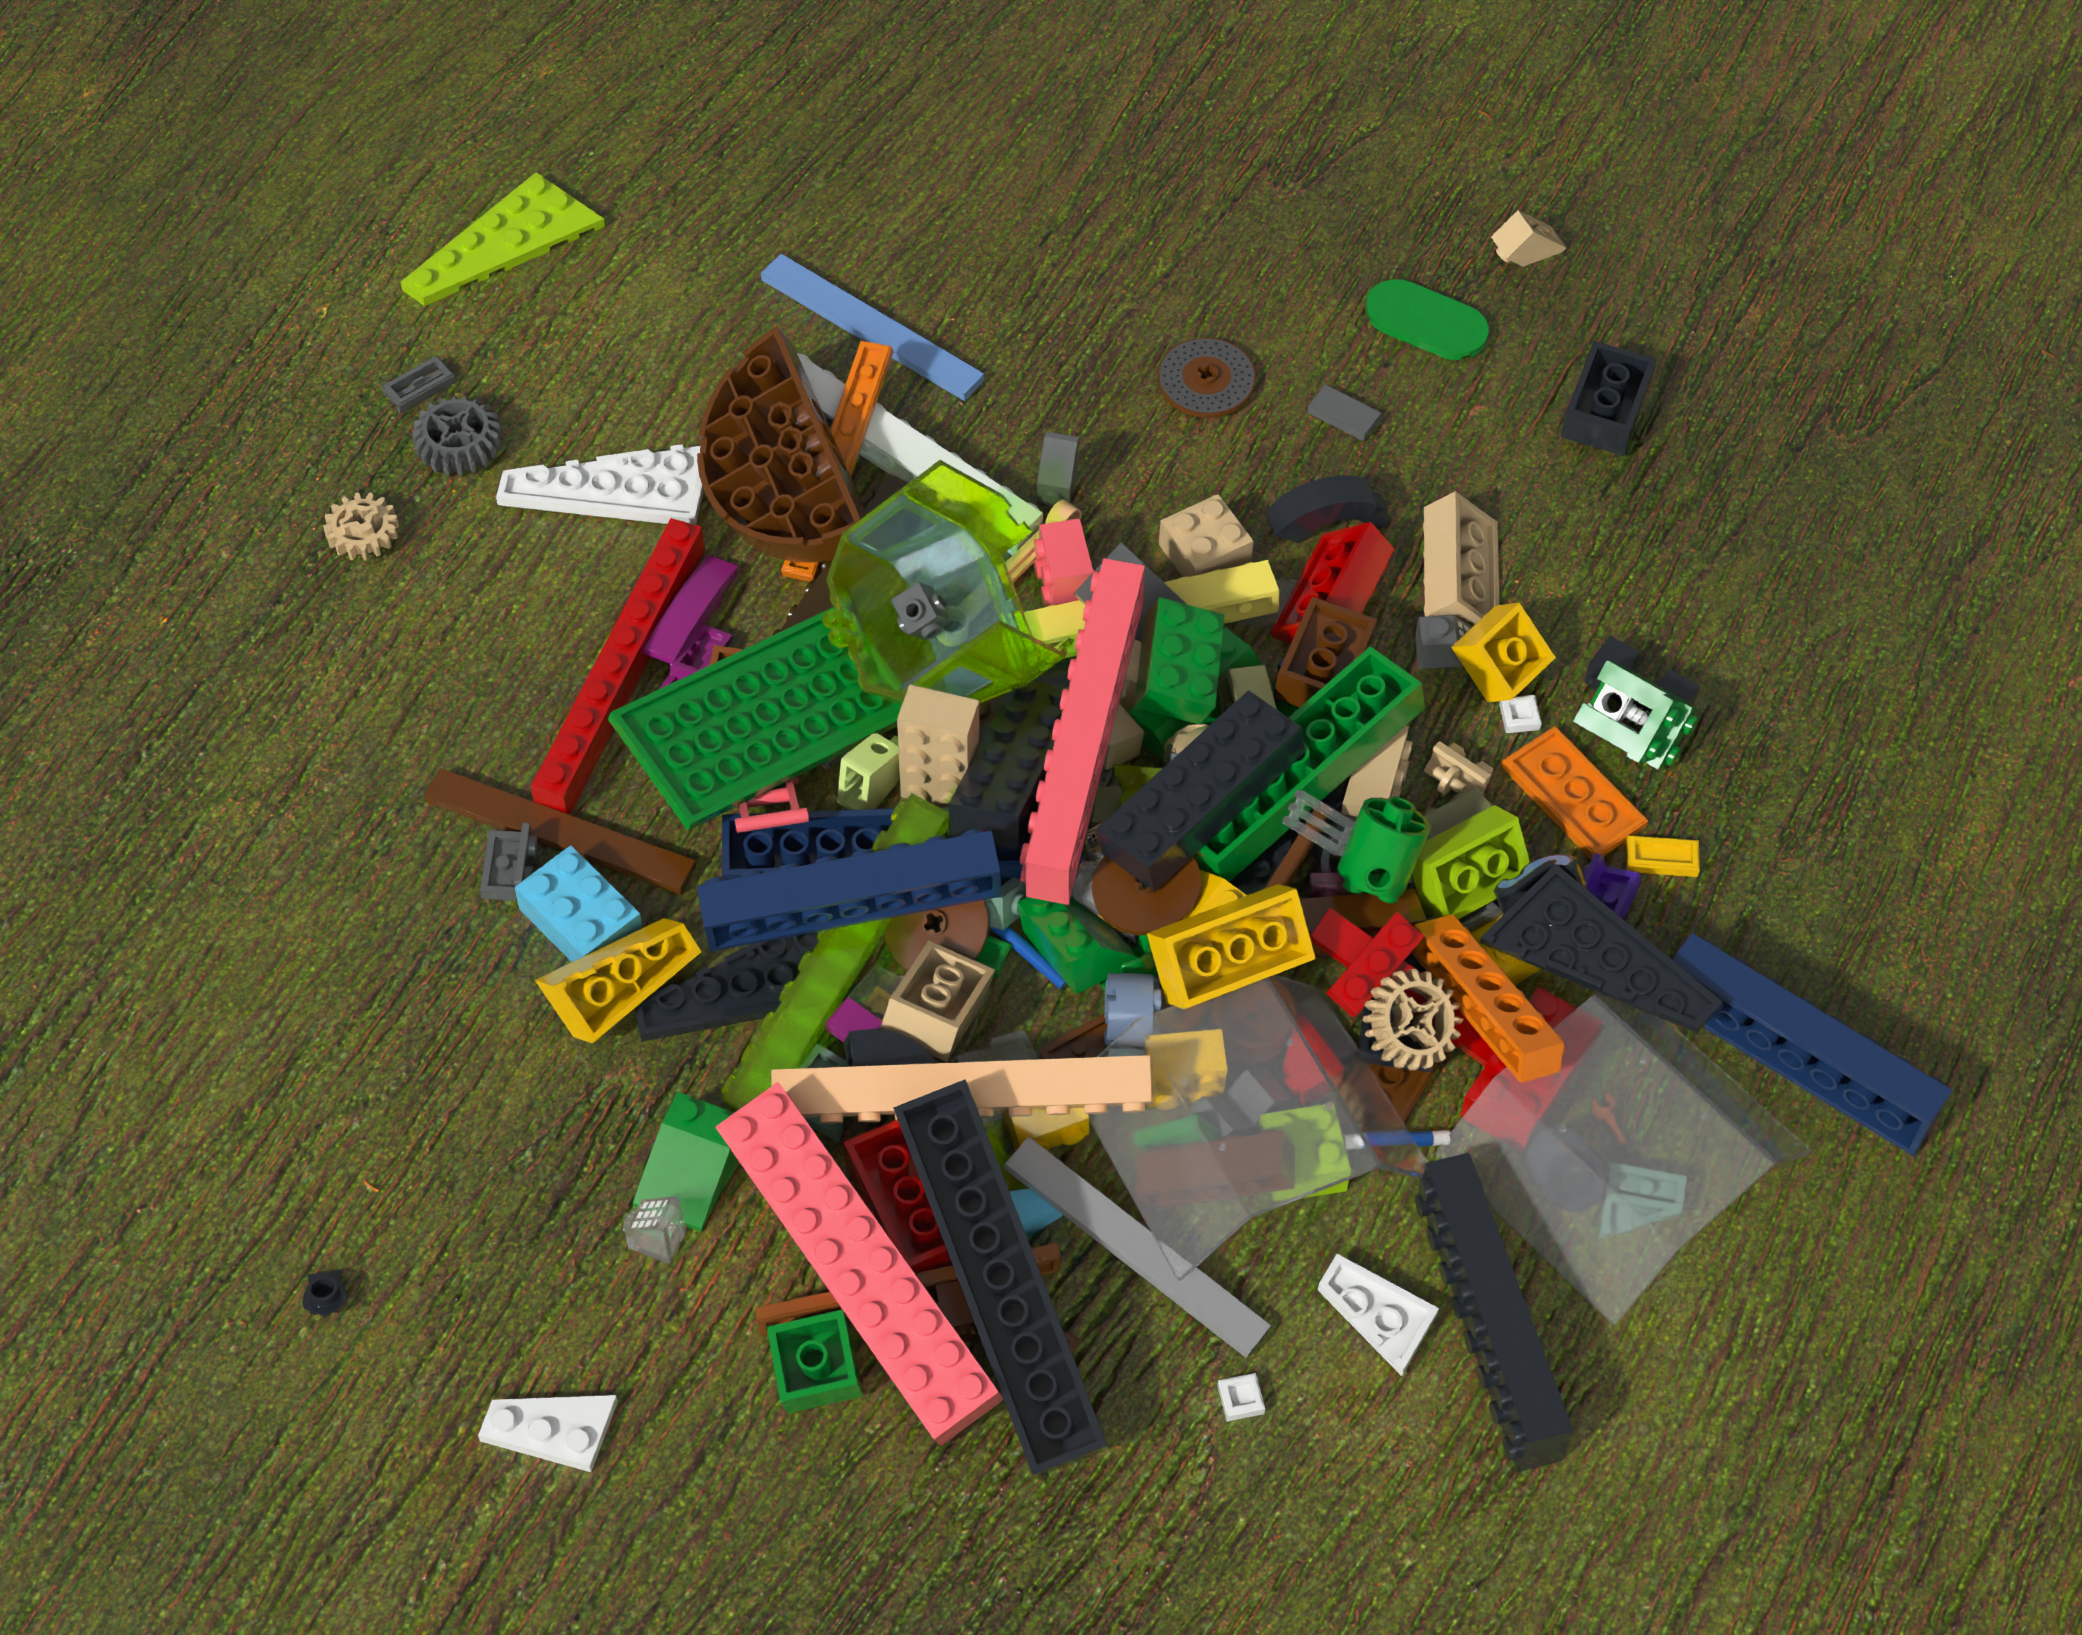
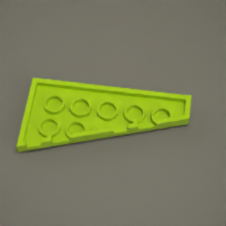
[401,172,605,306]

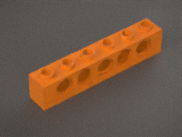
[1412,914,1565,1083]

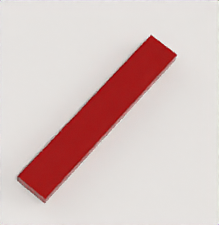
[1310,908,1494,1067]

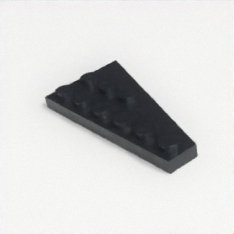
[1480,864,1723,1033]
[635,927,858,1042]

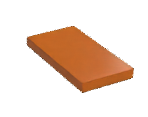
[1501,726,1649,860]

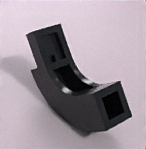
[1267,475,1391,543]
[844,1029,937,1067]

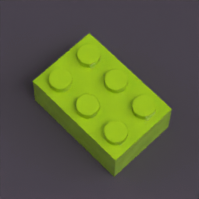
[1412,805,1530,919]

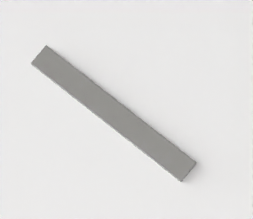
[1004,1137,1271,1358]

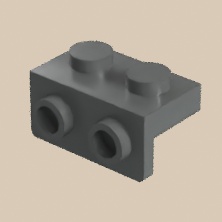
[480,822,538,901]

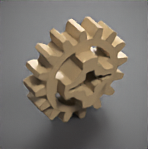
[323,493,399,560]

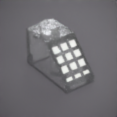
[623,1196,686,1264]

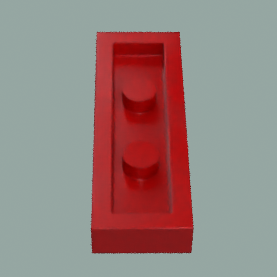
[1326,912,1424,1018]

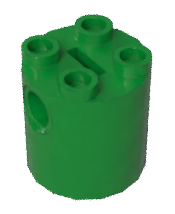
[1337,796,1431,903]

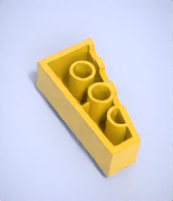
[535,918,702,1043]

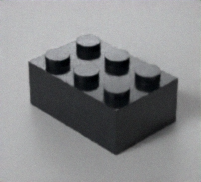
[1561,341,1657,456]

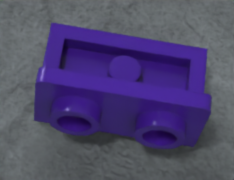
[1582,853,1642,920]

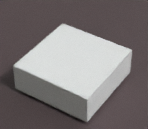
[1499,695,1542,733]
[1217,1373,1265,1421]

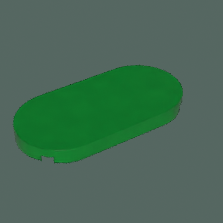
[1365,279,1489,360]

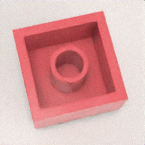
[1034,518,1094,607]

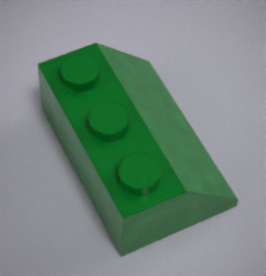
[1017,894,1139,994]

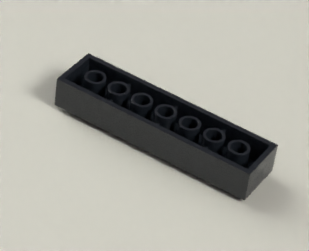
[1415,1152,1573,1472]

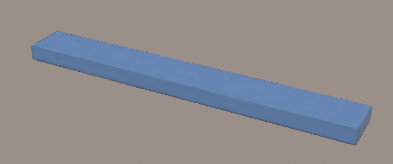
[761,254,984,401]

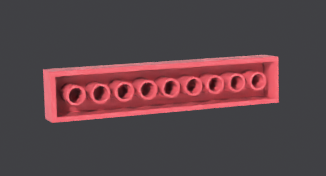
[1020,558,1145,905]
[715,1082,1004,1446]

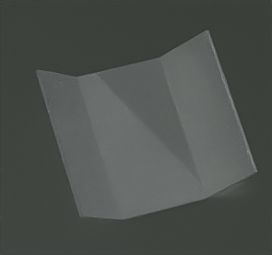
[1088,975,1428,1281]
[1435,993,1811,1326]

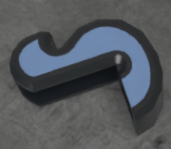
[1494,854,1588,915]

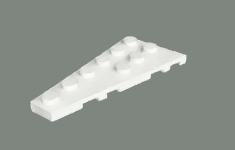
[496,444,704,525]

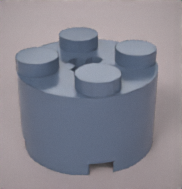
[1104,972,1161,1048]

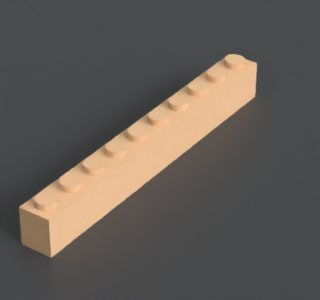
[771,1055,1154,1124]

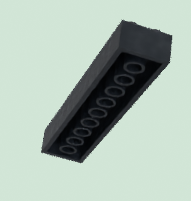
[893,1079,1109,1478]

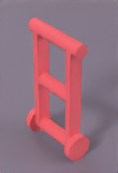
[735,776,809,833]

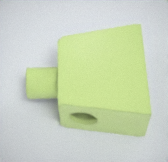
[837,734,900,810]

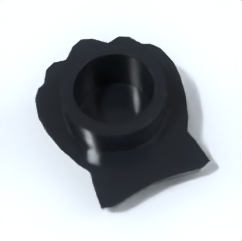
[302,1270,347,1318]

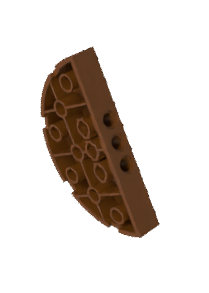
[697,326,879,562]

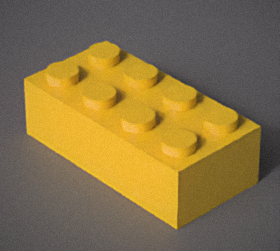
[1147,884,1316,1009]

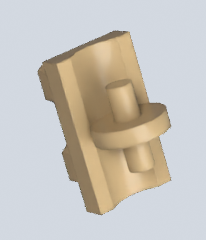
[1424,741,1493,795]

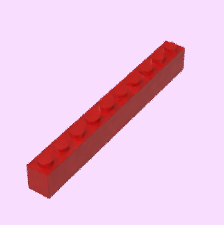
[531,518,705,815]

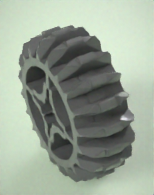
[412,394,503,477]

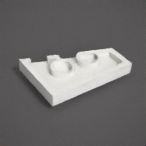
[1318,1254,1439,1376]
[478,1395,618,1472]

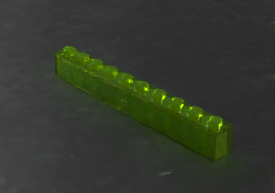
[722,793,949,1113]

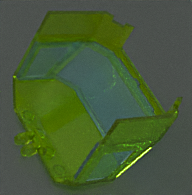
[822,460,1074,706]

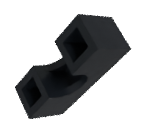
[1584,635,1700,715]

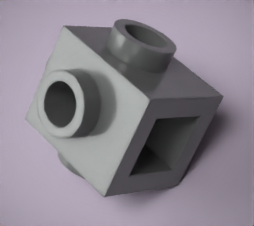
[891,582,951,640]

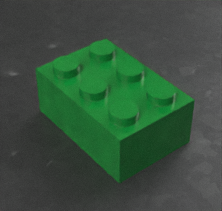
[1134,597,1225,724]

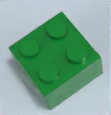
[767,1310,863,1414]

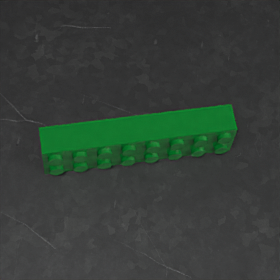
[1193,646,1425,882]

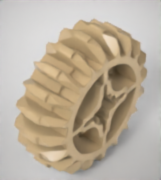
[1362,969,1464,1070]

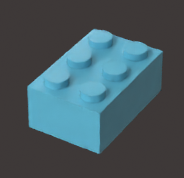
[514,845,643,962]

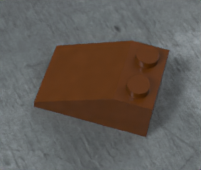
[1273,597,1378,707]

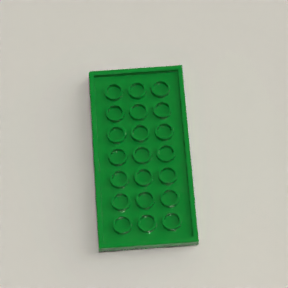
[608,605,906,831]

